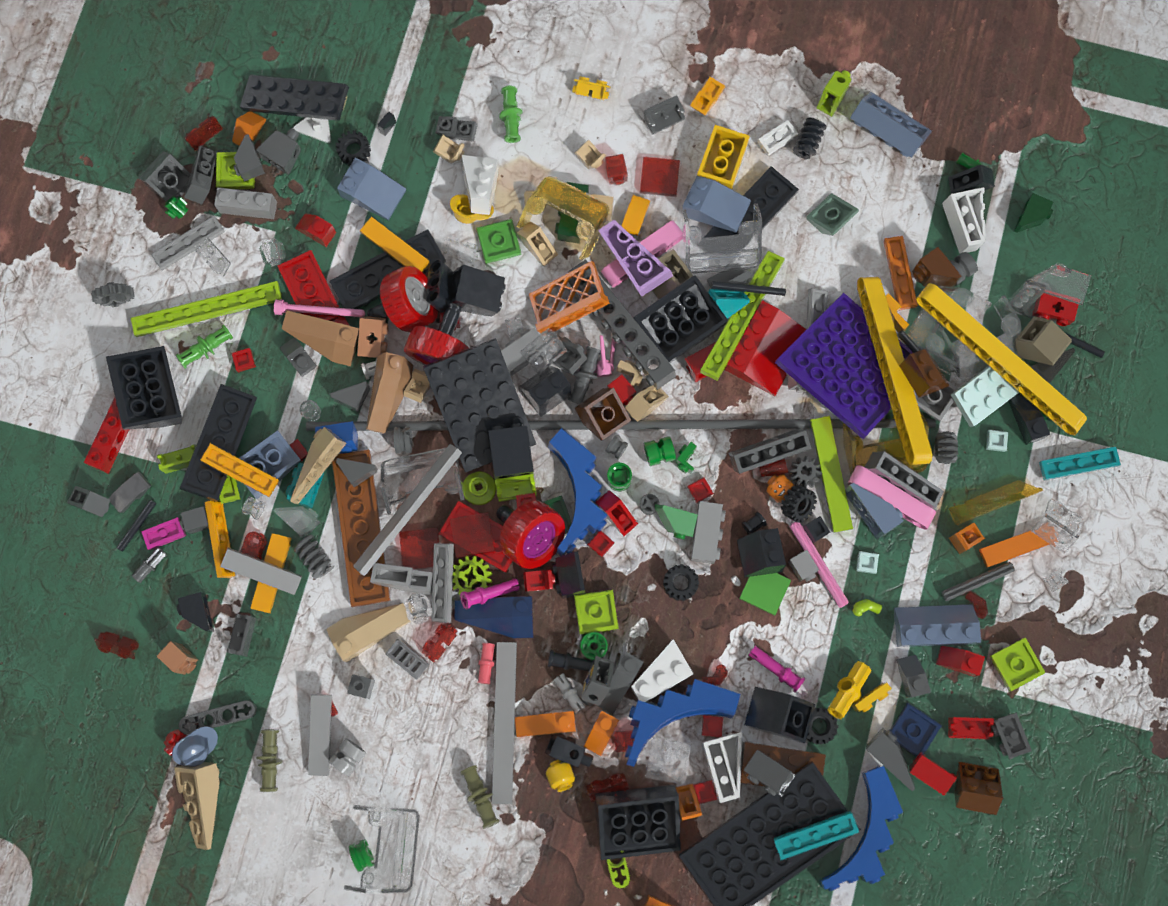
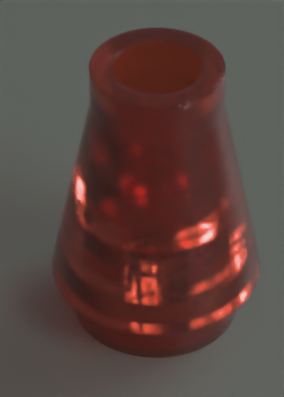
[759,458,788,477]

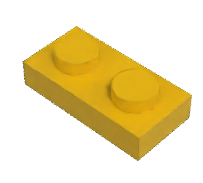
[851,682,892,713]

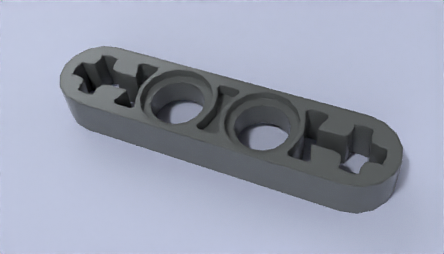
[179,701,257,734]

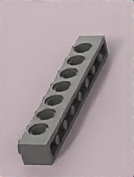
[568,259,676,390]

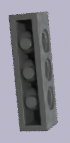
[729,428,812,474]
[865,451,944,508]

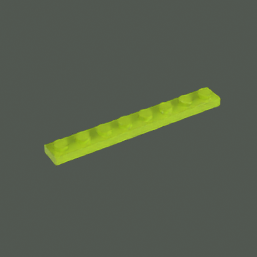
[700,251,785,381]
[131,281,283,337]

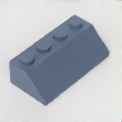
[850,92,932,158]
[894,605,981,647]

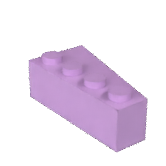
[598,220,673,296]

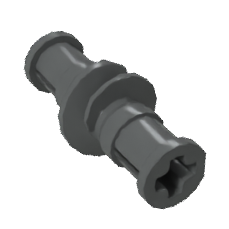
[568,346,601,404]

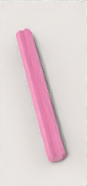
[790,522,849,608]

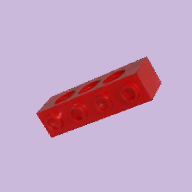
[84,397,130,474]

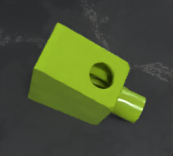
[816,70,852,117]

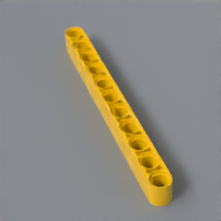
[857,277,932,465]
[916,283,1087,435]

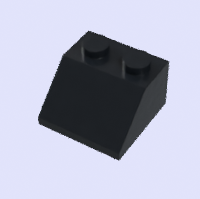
[737,528,786,578]
[552,551,585,599]

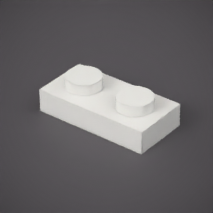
[757,120,798,156]

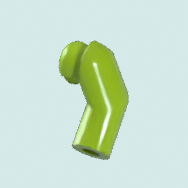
[852,599,882,616]

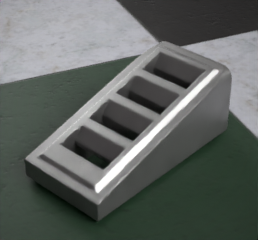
[385,639,429,680]

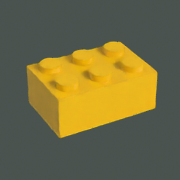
[697,125,750,190]

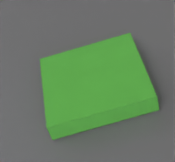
[476,219,522,264]
[739,573,791,616]

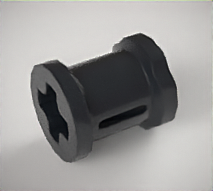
[741,511,767,535]

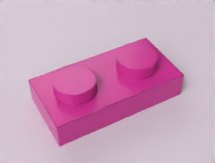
[142,517,186,550]

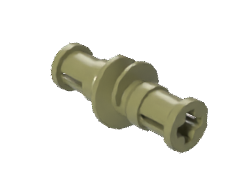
[256,729,283,792]
[460,765,500,829]

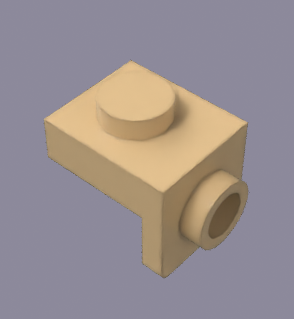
[433,135,465,164]
[574,140,606,169]
[617,360,643,388]
[403,369,430,403]

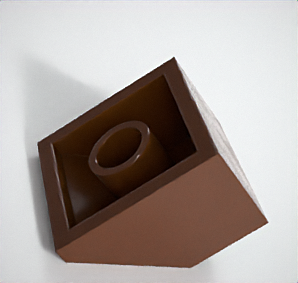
[912,247,961,290]
[899,349,949,398]
[574,388,631,441]

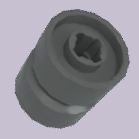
[950,252,978,286]

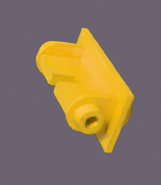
[572,76,611,100]

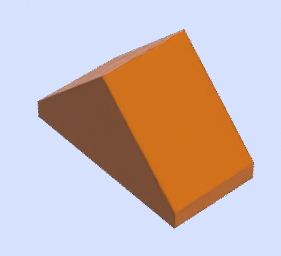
[232,111,266,146]
[949,523,985,554]
[676,783,702,820]

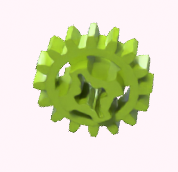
[452,556,492,596]

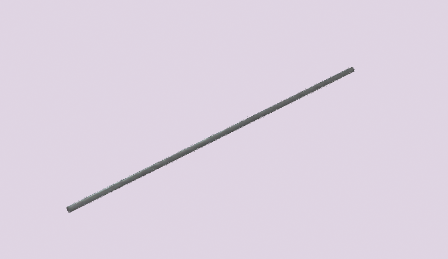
[306,418,936,431]

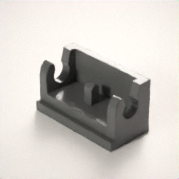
[644,95,685,134]
[227,613,256,657]

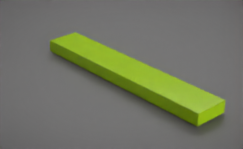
[810,416,853,533]

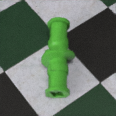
[499,85,522,143]
[175,324,233,369]

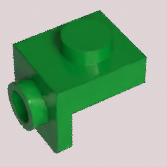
[676,442,697,474]

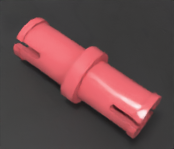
[477,643,495,684]

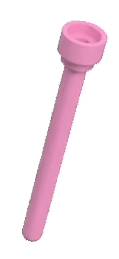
[274,300,365,317]

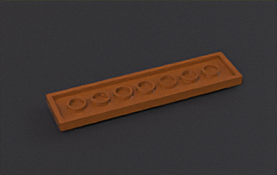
[332,449,391,608]

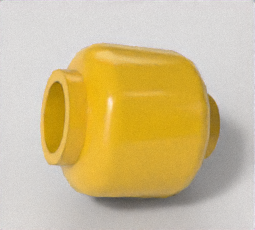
[546,760,575,792]

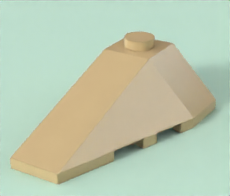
[290,427,347,504]
[326,603,414,662]
[174,762,219,850]

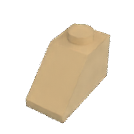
[517,221,558,266]
[625,385,669,422]

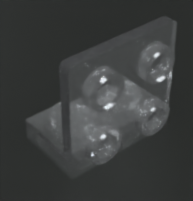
[1031,498,1084,554]

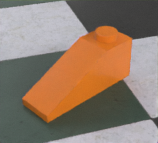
[515,711,576,737]

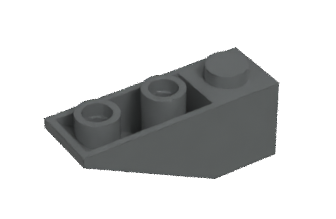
[184,146,217,204]

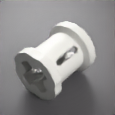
[361,358,377,379]

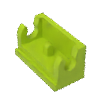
[157,444,196,474]
[495,474,537,502]

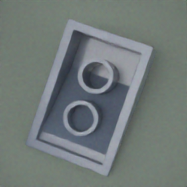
[337,158,406,221]
[682,176,751,232]
[239,430,301,499]
[845,483,903,539]

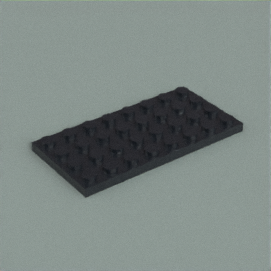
[679,761,861,906]

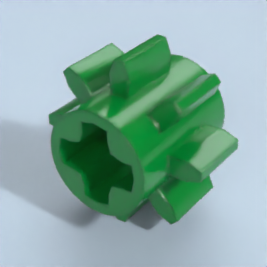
[164,196,188,219]

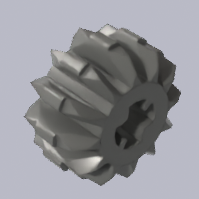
[935,431,958,464]
[788,456,822,488]

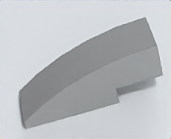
[370,563,433,595]

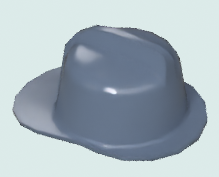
[172,726,218,767]

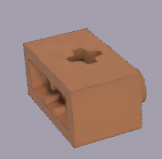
[357,316,388,358]
[157,641,198,675]

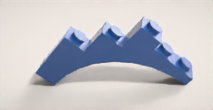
[548,428,607,556]
[625,679,740,767]
[819,766,903,891]

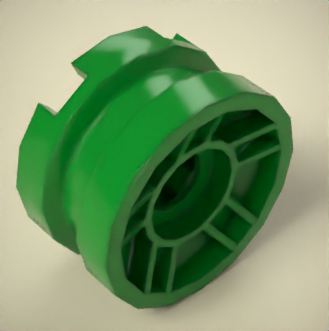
[580,632,608,661]
[349,839,375,872]

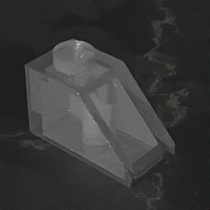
[273,506,320,538]

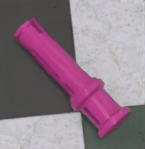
[460,579,519,609]
[748,645,806,693]

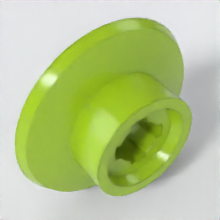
[462,471,496,505]

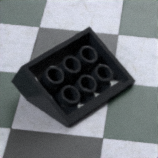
[633,275,728,363]
[106,346,182,430]
[595,785,681,860]

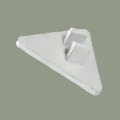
[294,117,331,143]

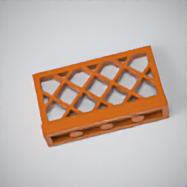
[529,261,610,336]

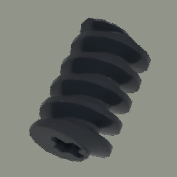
[793,117,827,159]

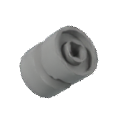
[329,738,366,777]

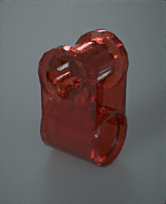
[240,531,267,560]

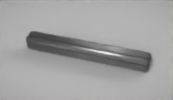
[941,562,1015,601]

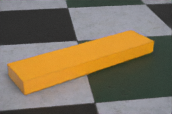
[359,217,429,272]
[200,443,279,497]
[205,501,235,578]
[250,533,292,614]

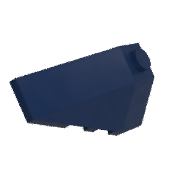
[455,596,533,639]

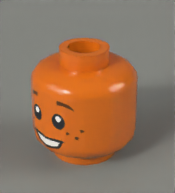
[766,475,795,503]

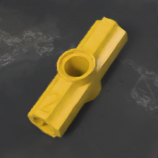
[827,661,872,720]

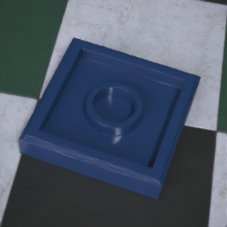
[890,703,942,757]

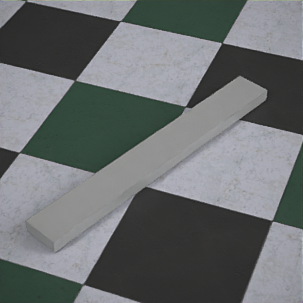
[353,444,462,576]
[492,642,517,804]

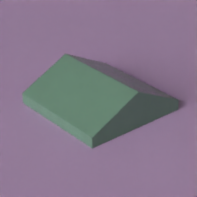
[806,193,859,236]

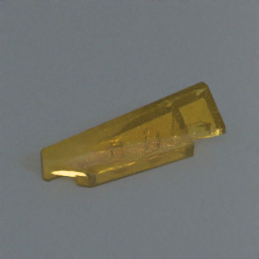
[948,480,1043,526]

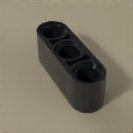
[426,259,453,313]

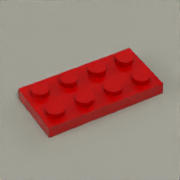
[278,250,340,321]
[439,501,513,573]

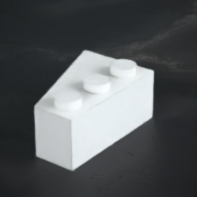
[462,155,498,215]
[942,187,986,254]
[631,640,693,702]
[702,732,742,803]

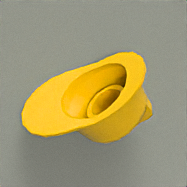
[450,194,494,224]

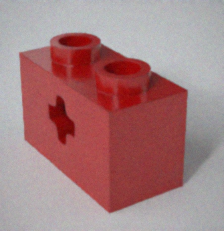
[1032,290,1080,326]

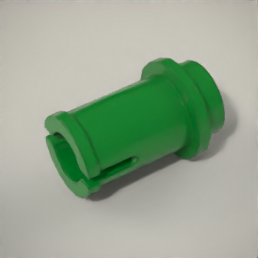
[956,152,982,169]

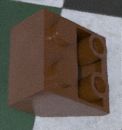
[954,762,1003,815]

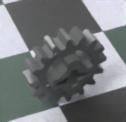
[91,282,135,307]

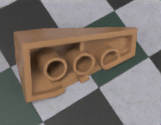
[282,310,359,367]
[366,352,413,434]

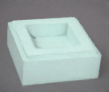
[986,430,1008,452]
[856,551,879,574]

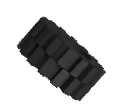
[336,130,371,166]
[781,484,817,523]
[663,564,699,601]
[807,708,838,744]

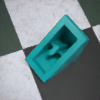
[708,289,750,319]

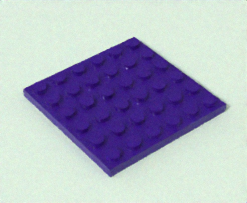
[775,293,913,439]

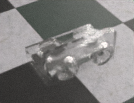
[520,328,567,375]

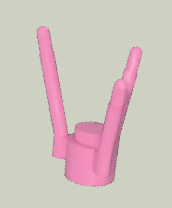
[593,335,616,377]

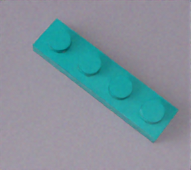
[1039,447,1121,481]
[773,811,859,860]

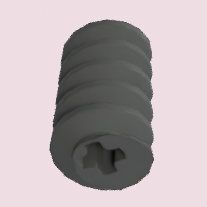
[294,534,335,579]

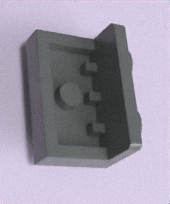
[707,262,752,289]
[546,335,587,375]
[991,712,1032,760]

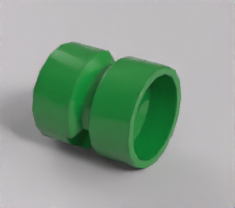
[643,436,676,467]
[607,462,632,492]

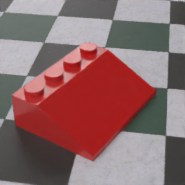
[725,300,806,396]

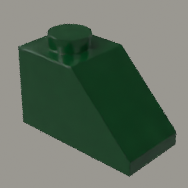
[1014,193,1053,233]

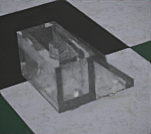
[645,737,691,785]

